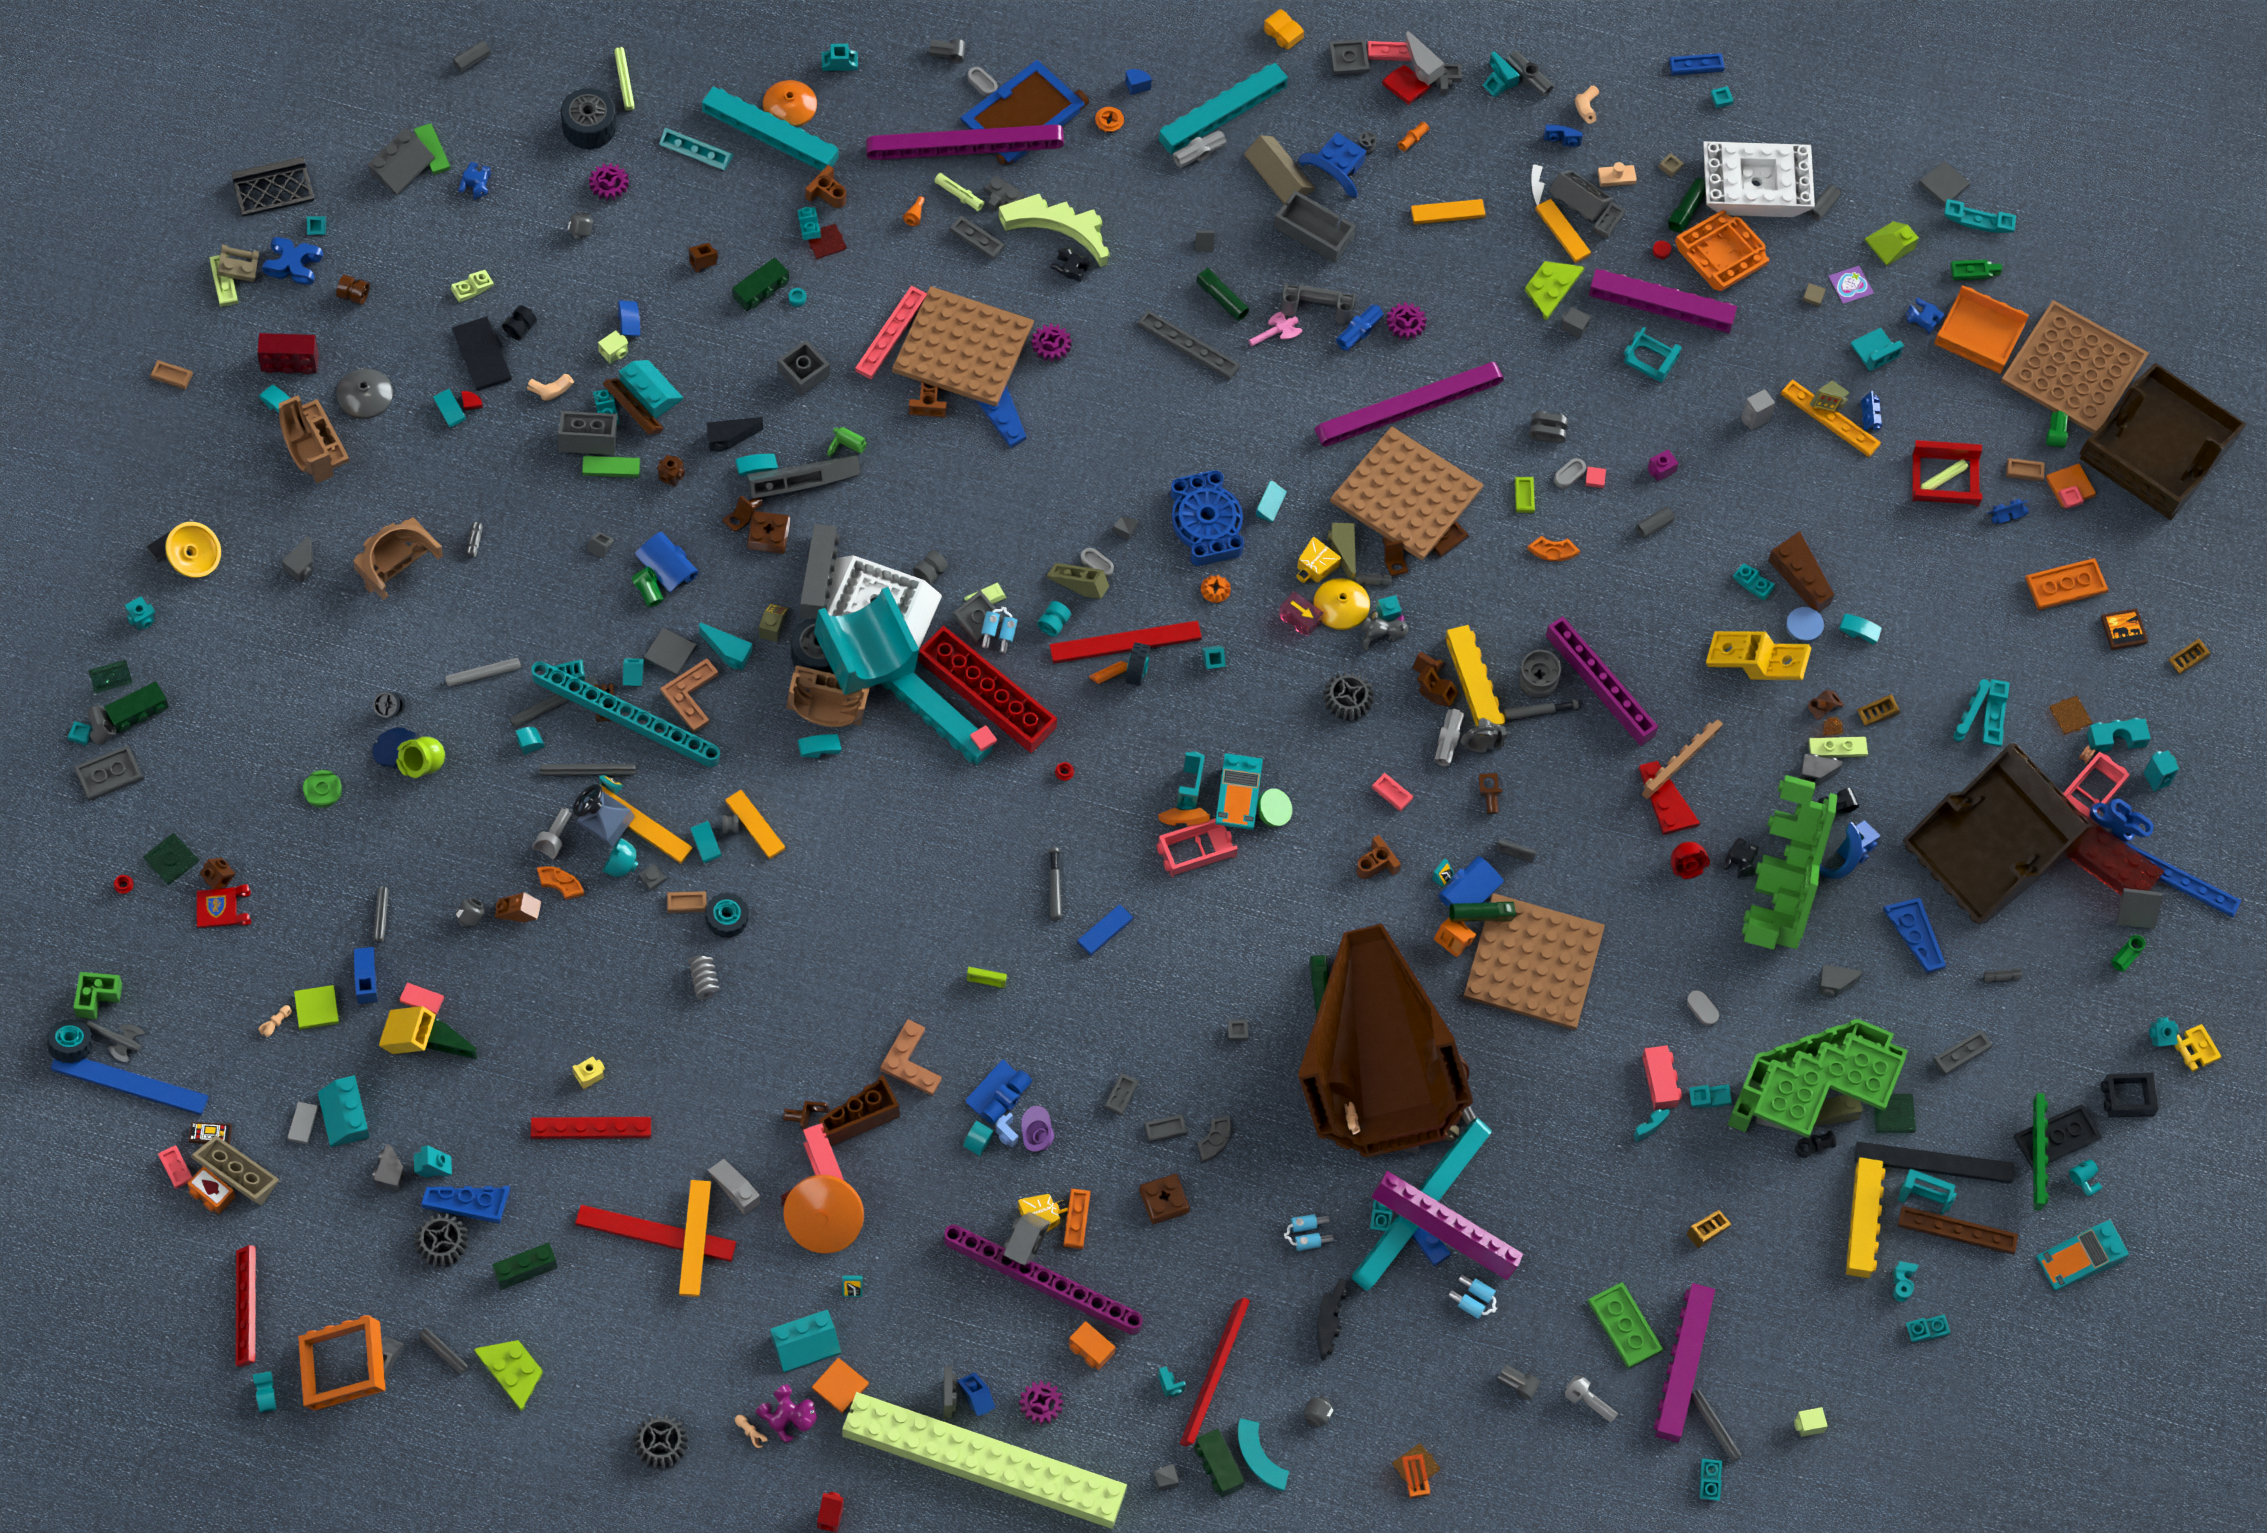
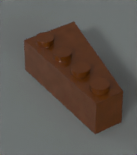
[1768,531,1834,613]
[818,1075,900,1146]

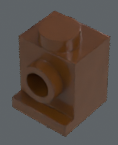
[689,243,718,273]

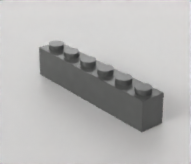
[800,524,840,619]

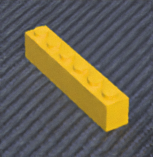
[1445,625,1505,736]
[1845,1157,1885,1278]

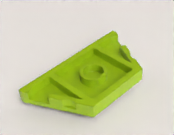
[1525,261,1584,321]
[474,1340,543,1411]

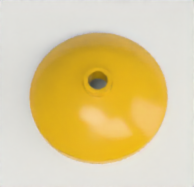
[165,522,221,578]
[1313,578,1370,630]

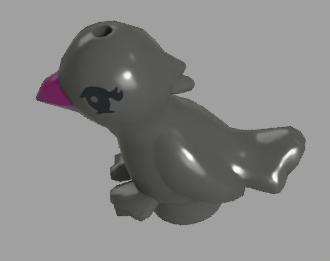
[1360,612,1409,651]

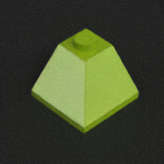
[1865,221,1919,266]

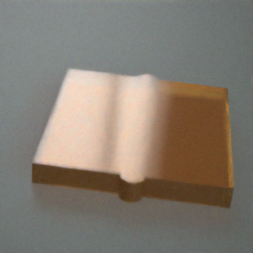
[2049,695,2092,735]
[1392,1443,1441,1490]

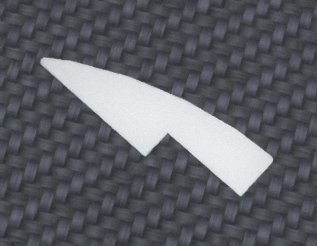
[1531,165,1545,205]

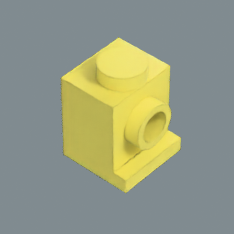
[572,1057,605,1090]

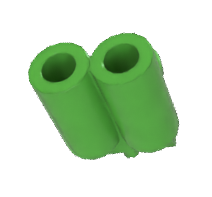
[827,427,867,457]

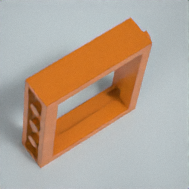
[298,1315,385,1411]

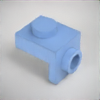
[996,1113,1018,1148]

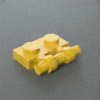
[2175,1024,2222,1072]

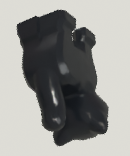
[1051,247,1090,282]
[1723,838,1759,879]

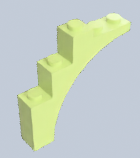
[999,193,1110,267]

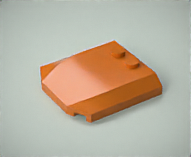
[1675,210,1769,291]

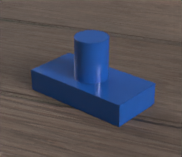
[1411,1228,1451,1267]

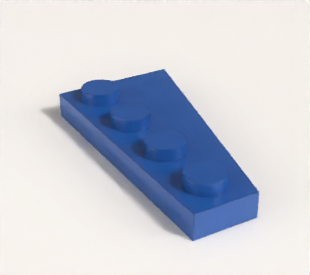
[976,385,1026,448]
[1883,897,1946,973]
[421,1186,510,1224]

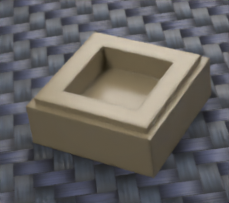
[1658,153,1684,177]
[1802,283,1826,307]

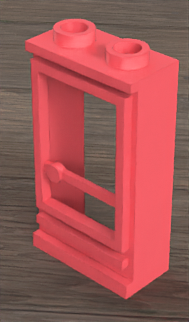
[2063,752,2130,823]
[1156,818,1238,877]
[803,1123,844,1181]

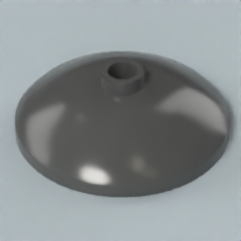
[336,368,393,419]

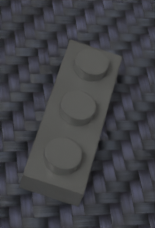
[950,216,1005,260]
[1933,1030,1993,1076]

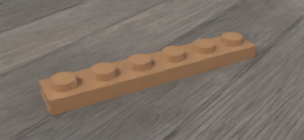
[1642,719,1723,799]

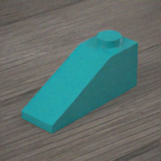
[699,622,752,671]

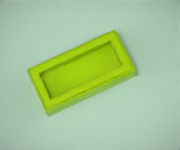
[1514,477,1535,513]
[967,967,1007,988]

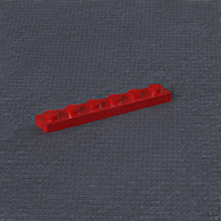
[531,1117,651,1139]
[236,1245,256,1367]

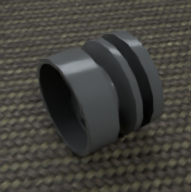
[1519,650,1561,699]

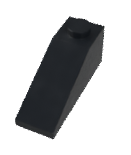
[707,417,763,452]

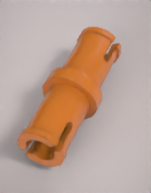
[1397,121,1429,152]

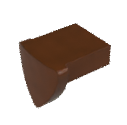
[1412,652,1445,674]

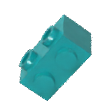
[2143,750,2179,792]

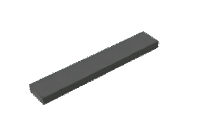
[1137,310,1240,380]

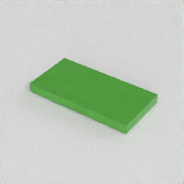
[1587,1282,1663,1369]

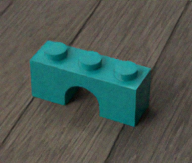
[2086,718,2151,753]

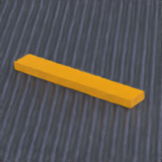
[1781,379,1881,457]
[600,784,693,864]
[679,1180,711,1297]

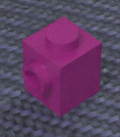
[1647,449,1679,482]

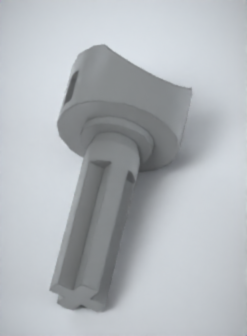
[532,808,572,860]
[1565,1375,1618,1423]

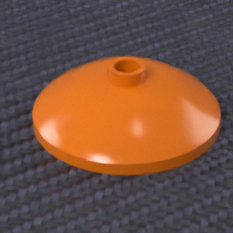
[763,80,817,127]

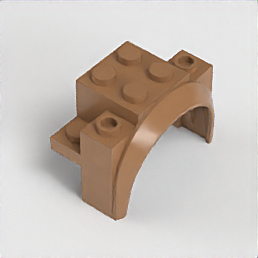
[279,395,350,484]
[353,517,443,600]
[786,665,870,727]

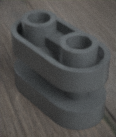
[1529,411,1568,444]

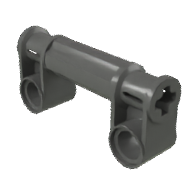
[1281,282,1356,325]

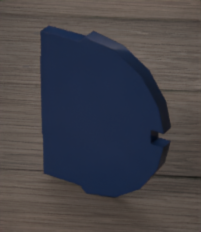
[372,727,416,769]

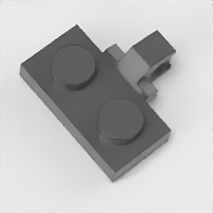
[1434,64,1462,95]
[984,175,1025,211]

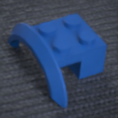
[1298,132,1366,198]
[1819,820,1881,879]

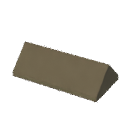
[1244,135,1315,205]
[191,1136,279,1206]

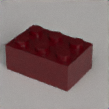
[257,333,319,374]

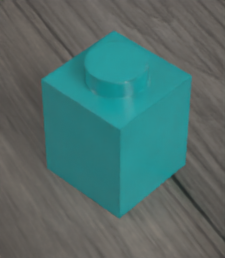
[1376,595,1402,622]

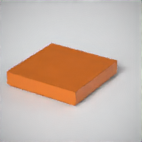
[2046,463,2096,508]
[812,1358,869,1414]

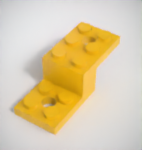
[1706,631,1811,680]

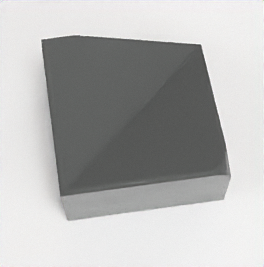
[1112,517,1138,540]
[1153,1464,1179,1491]

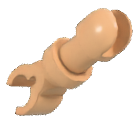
[258,1005,292,1037]
[1345,1102,1360,1135]
[735,1415,768,1448]

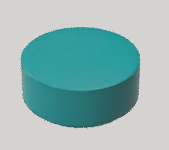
[788,288,807,307]

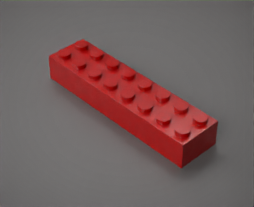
[918,626,1057,753]

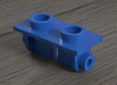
[1861,391,1882,431]
[1988,499,2029,524]

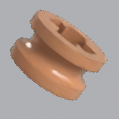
[2079,745,2096,765]

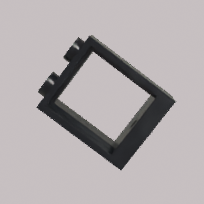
[2101,1073,2159,1118]

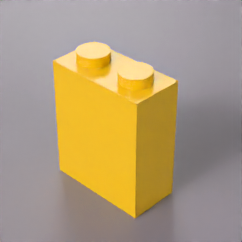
[379,1006,436,1054]

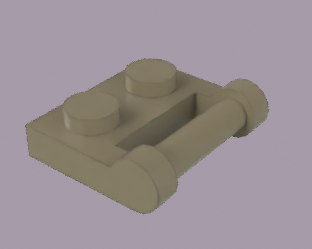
[217,244,259,282]

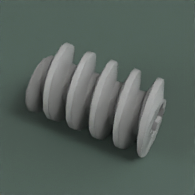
[688,956,720,1000]

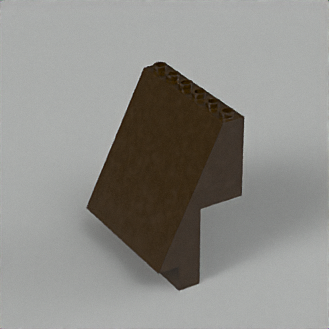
[2079,363,2246,521]
[1902,743,2094,924]

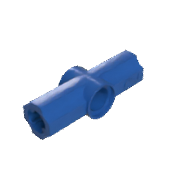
[1336,304,1384,351]

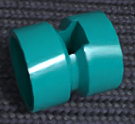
[1037,601,1071,637]

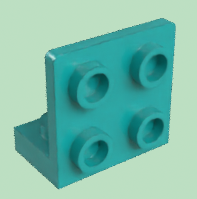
[1851,328,1904,372]

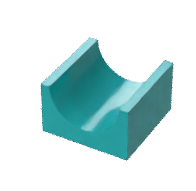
[814,587,919,695]

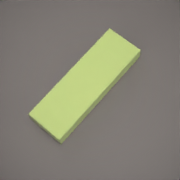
[209,254,238,307]

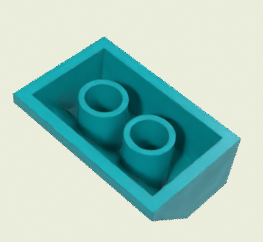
[619,360,683,419]
[317,1075,370,1147]
[770,1309,841,1373]

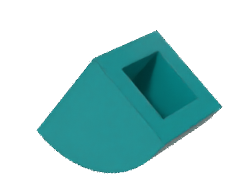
[1201,645,1226,669]
[623,658,644,686]
[516,727,545,755]
[963,1121,993,1156]

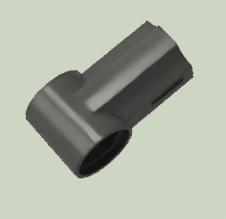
[929,39,966,63]
[88,705,116,746]
[1497,1364,1541,1401]

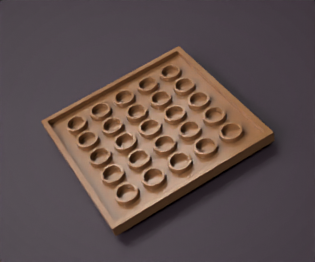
[892,286,1034,407]
[2001,300,2149,434]
[1330,426,1484,561]
[1463,893,1605,1030]

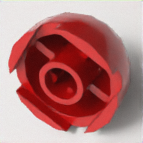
[1670,842,1710,879]

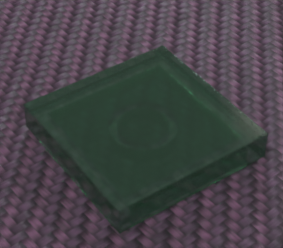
[88,660,133,693]
[143,833,199,886]
[1874,1094,1916,1133]

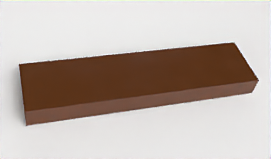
[603,378,664,435]

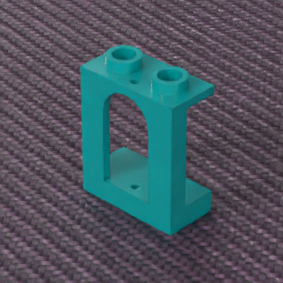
[1623,327,1682,383]
[1897,1169,1957,1215]

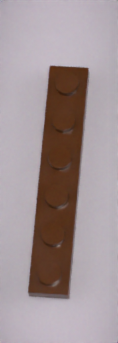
[1897,1206,2019,1255]

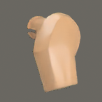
[1575,85,1599,124]
[527,374,574,401]

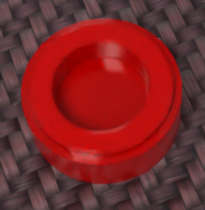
[1652,240,1671,259]

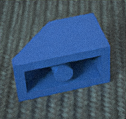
[957,1373,995,1416]

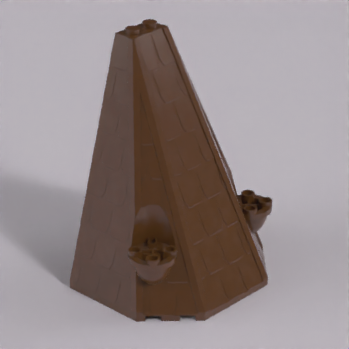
[1298,924,1473,1158]

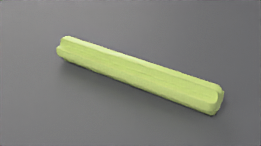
[614,47,634,111]

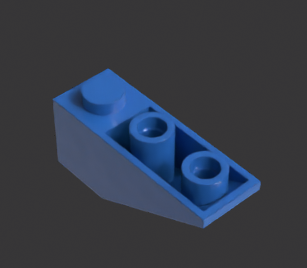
[354,947,378,1004]

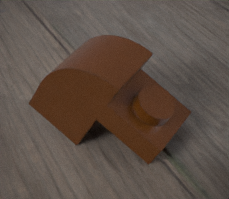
[1417,665,1459,707]

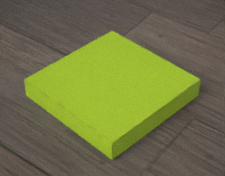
[294,985,339,1030]

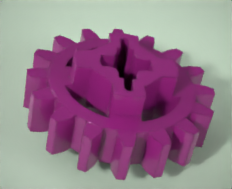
[589,163,629,201]
[1386,302,1427,341]
[1031,323,1072,362]
[1019,1380,1063,1425]

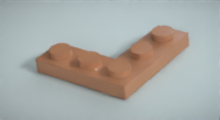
[660,658,718,733]
[880,1019,942,1096]

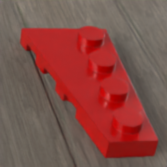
[1638,761,1700,835]

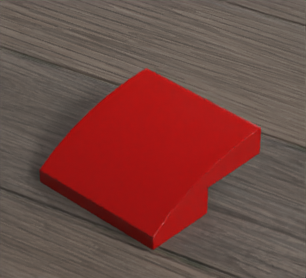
[1382,65,1432,105]

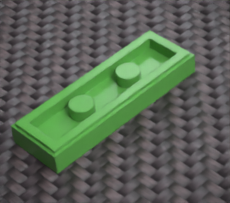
[414,123,451,175]
[582,456,640,478]

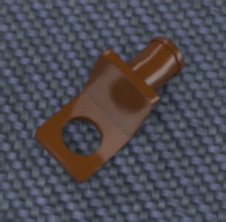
[722,496,763,532]
[1383,537,1408,576]
[1807,690,1844,720]
[1478,773,1503,814]
[783,1101,830,1133]

